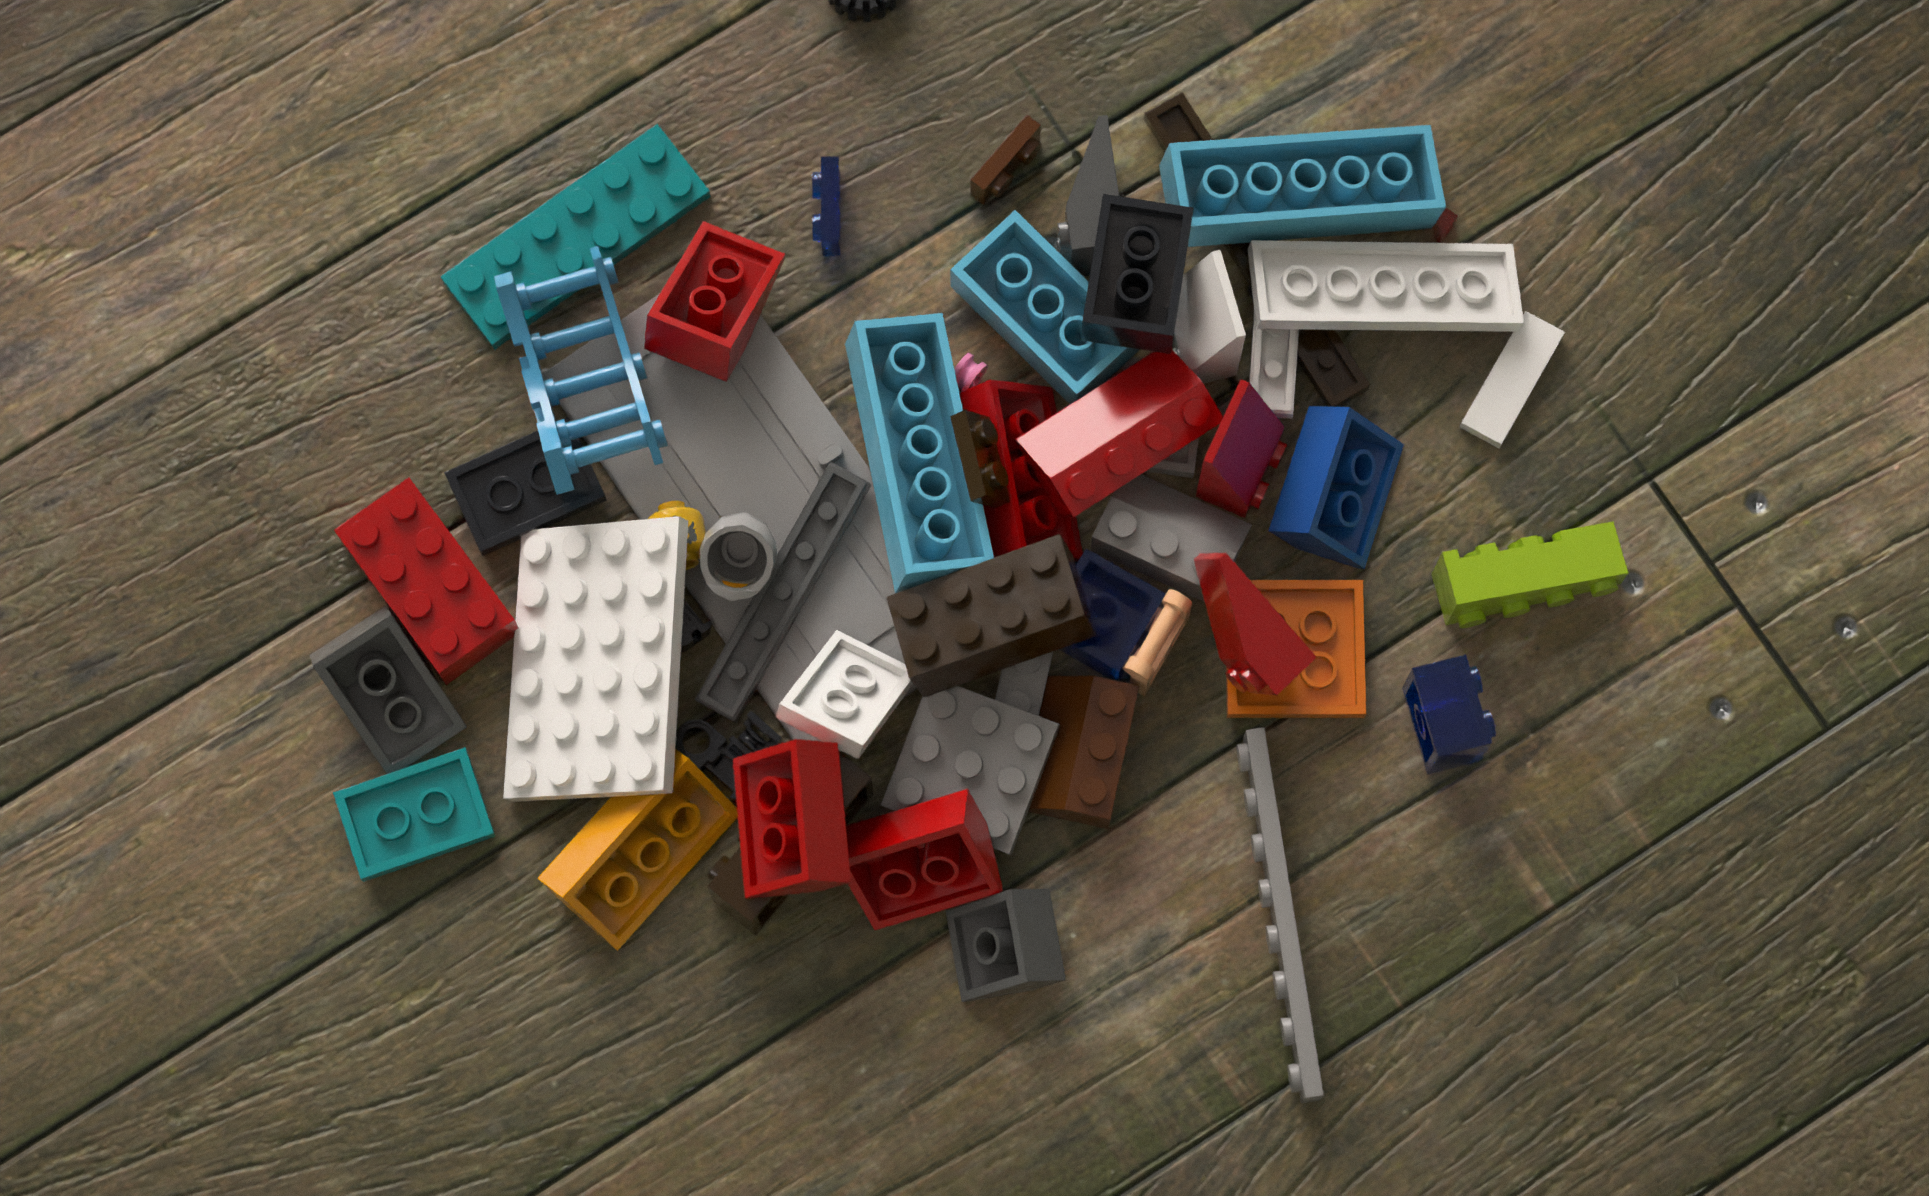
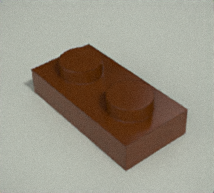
[970,115,1042,205]

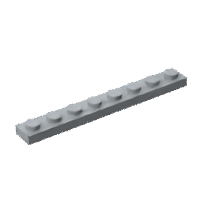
[1236,727,1324,1103]

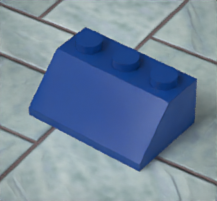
[1268,406,1404,569]

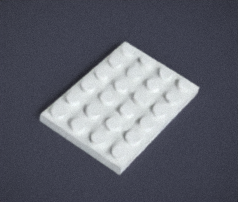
[503,516,688,802]

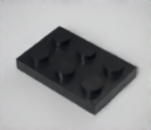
[444,417,607,556]

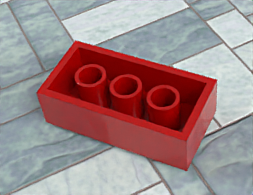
[334,477,519,685]

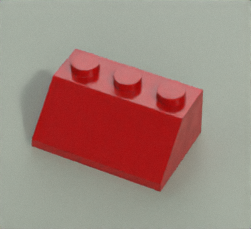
[733,739,851,898]
[846,789,1003,930]

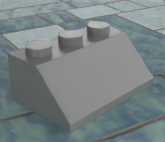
[1090,474,1252,602]

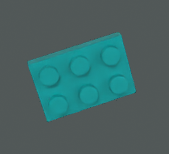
[333,747,495,882]

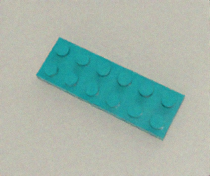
[440,124,711,350]

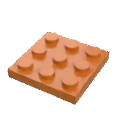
[1226,580,1366,718]

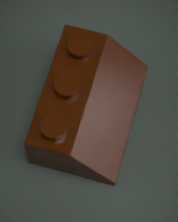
[1028,676,1139,829]

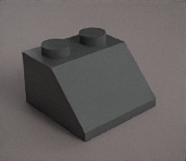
[946,889,1066,1002]

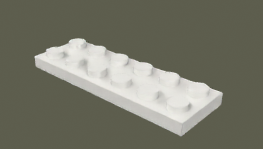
[1248,240,1524,332]

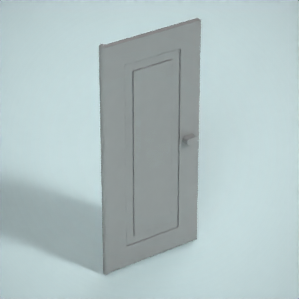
[542,293,917,741]

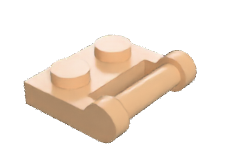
[1123,589,1192,696]

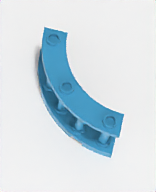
[494,246,668,495]

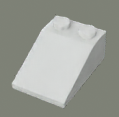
[1172,250,1246,384]

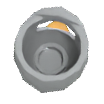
[700,512,777,601]

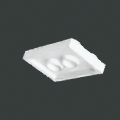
[775,630,913,759]

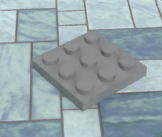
[881,686,1061,855]

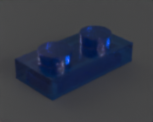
[812,156,840,256]

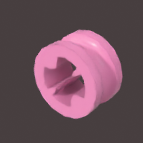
[954,353,988,392]

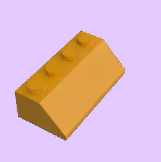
[537,749,738,951]

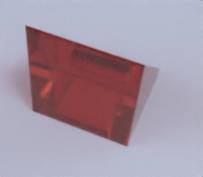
[1433,208,1458,243]

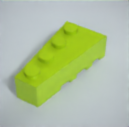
[1431,521,1628,628]

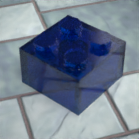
[1058,549,1166,681]
[1402,654,1496,775]

